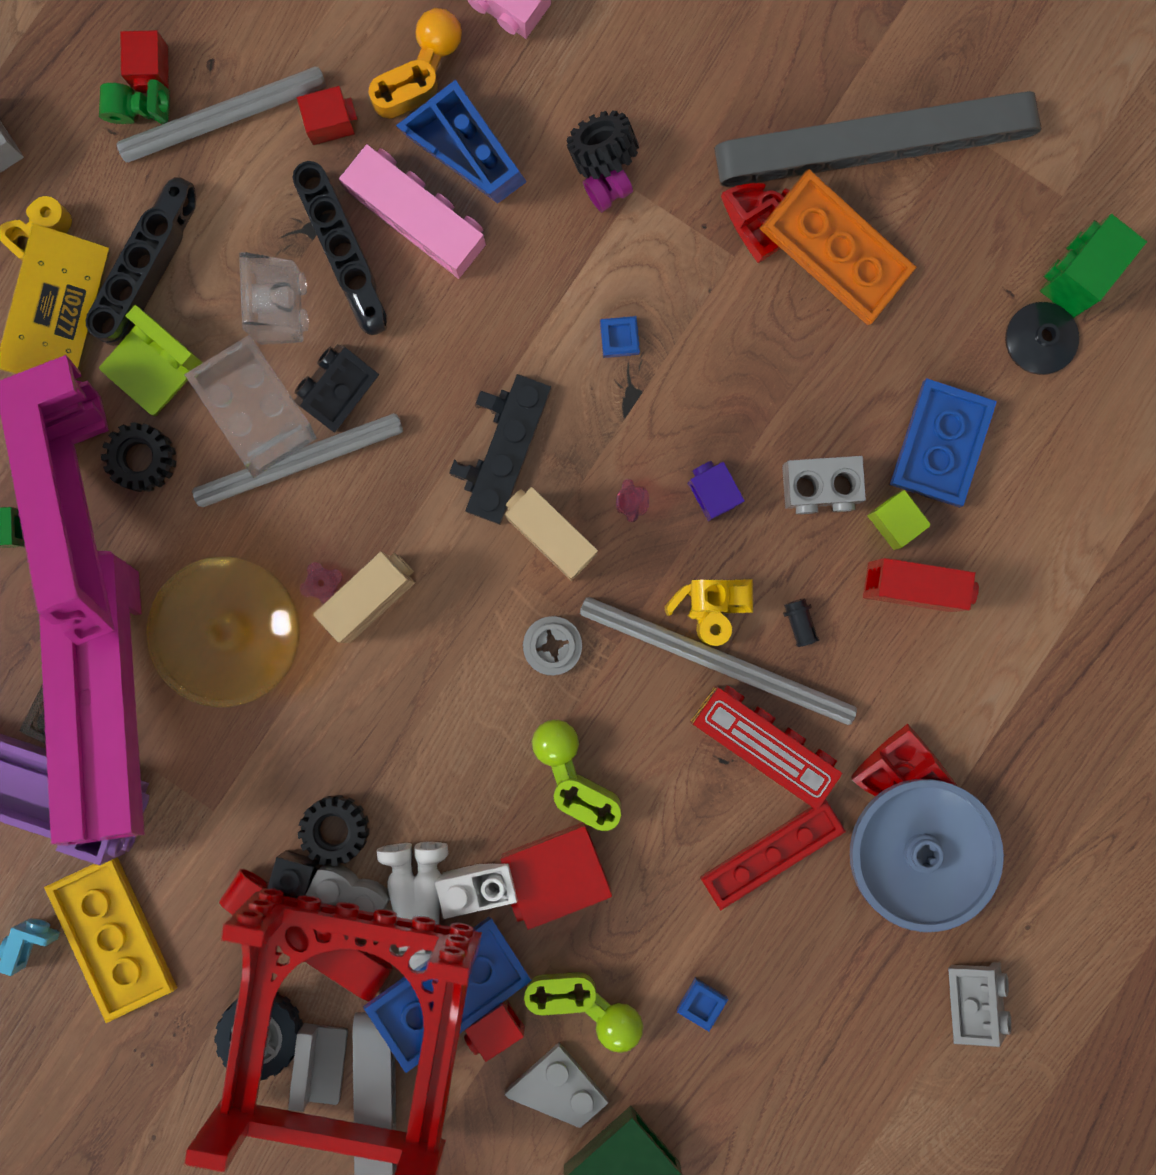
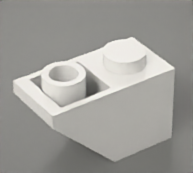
[435,864,518,919]

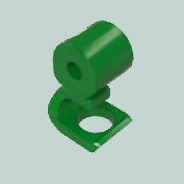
[99,79,170,125]

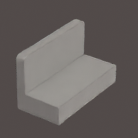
[288,1023,348,1112]

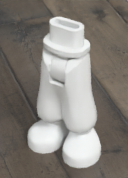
[377,842,448,970]

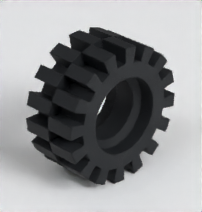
[567,110,639,179]
[101,422,177,492]
[298,795,370,866]

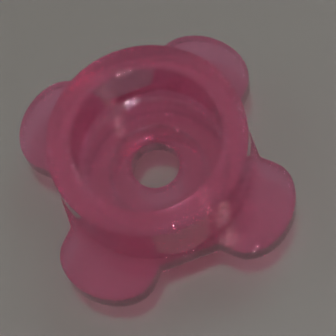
[616,479,649,522]
[300,562,342,604]

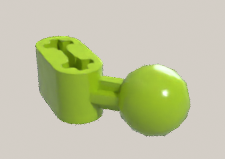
[531,720,621,831]
[524,972,643,1053]

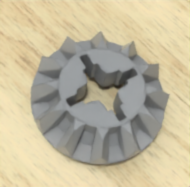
[523,616,582,675]

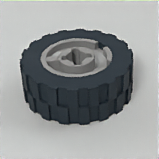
[214,992,303,1080]

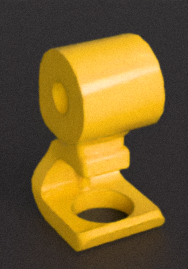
[0,196,72,260]
[691,579,753,613]
[664,584,732,646]

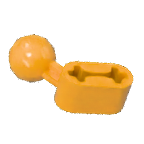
[368,8,462,119]

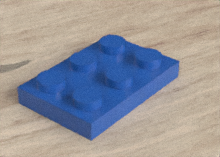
[890,378,997,508]

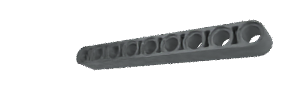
[714,91,1042,187]

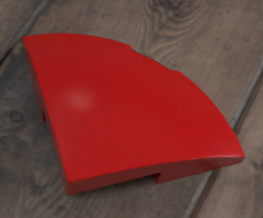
[721,183,790,263]
[851,724,957,796]

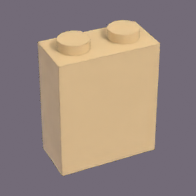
[505,487,598,582]
[313,552,416,643]

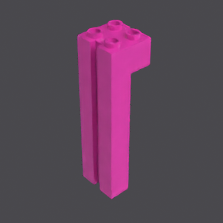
[0,355,115,645]
[39,551,144,846]

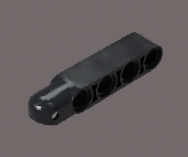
[292,161,387,335]
[85,177,196,346]

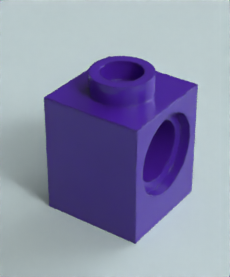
[688,461,745,522]

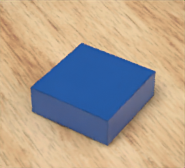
[600,316,640,358]
[676,977,728,1032]

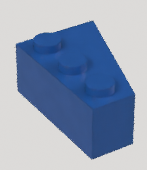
[396,80,527,204]

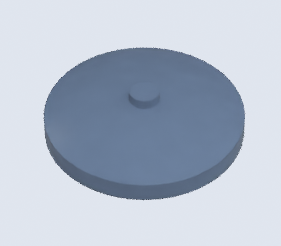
[850,779,1004,932]

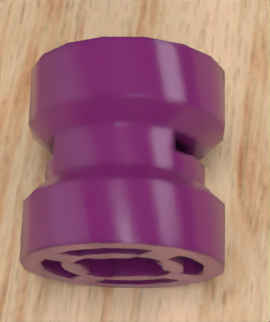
[582,170,633,213]

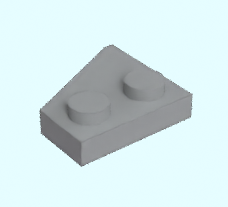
[505,1042,608,1128]

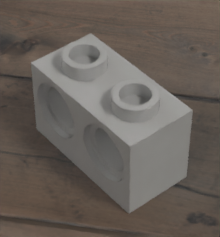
[782,456,866,514]

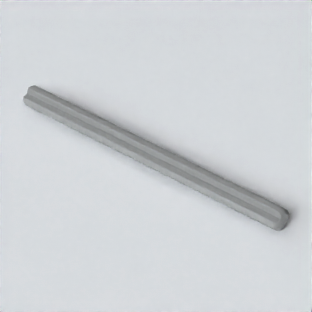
[580,597,857,725]

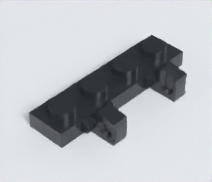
[449,374,552,525]

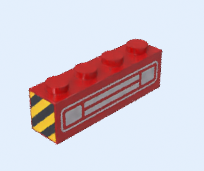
[690,685,843,811]

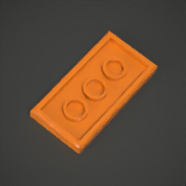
[760,169,917,325]

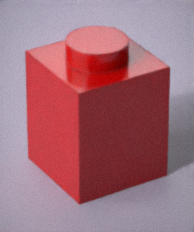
[120,30,169,93]
[297,86,358,146]
[464,999,525,1062]

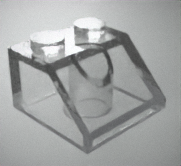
[239,252,308,345]

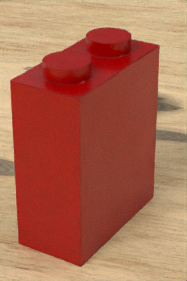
[863,558,979,612]
[500,822,612,930]

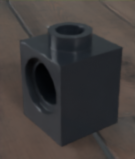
[267,850,320,899]

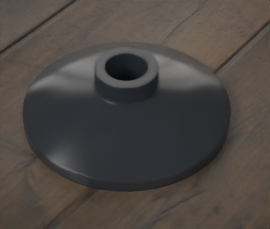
[1005,302,1079,375]

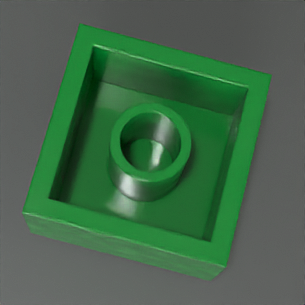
[1039,213,1147,318]

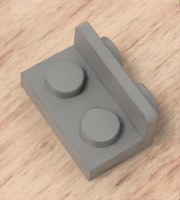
[948,962,1011,1047]

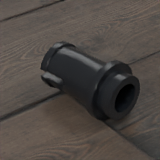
[783,598,820,647]

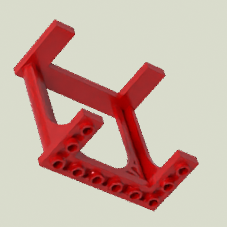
[184,889,482,1175]

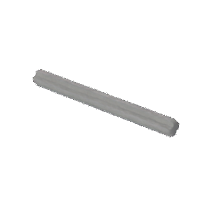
[117,66,326,162]
[192,413,403,507]

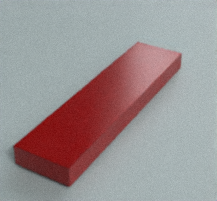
[700,799,846,911]

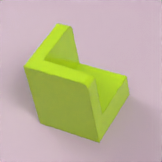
[867,490,930,550]

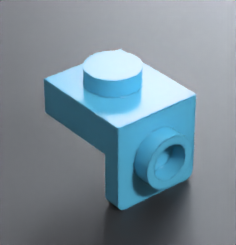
[0,918,60,976]

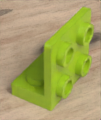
[99,305,203,416]

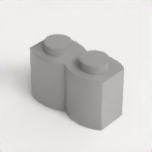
[306,863,390,913]

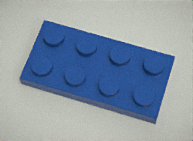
[363,917,532,1073]

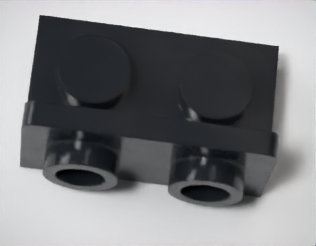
[293,344,379,433]

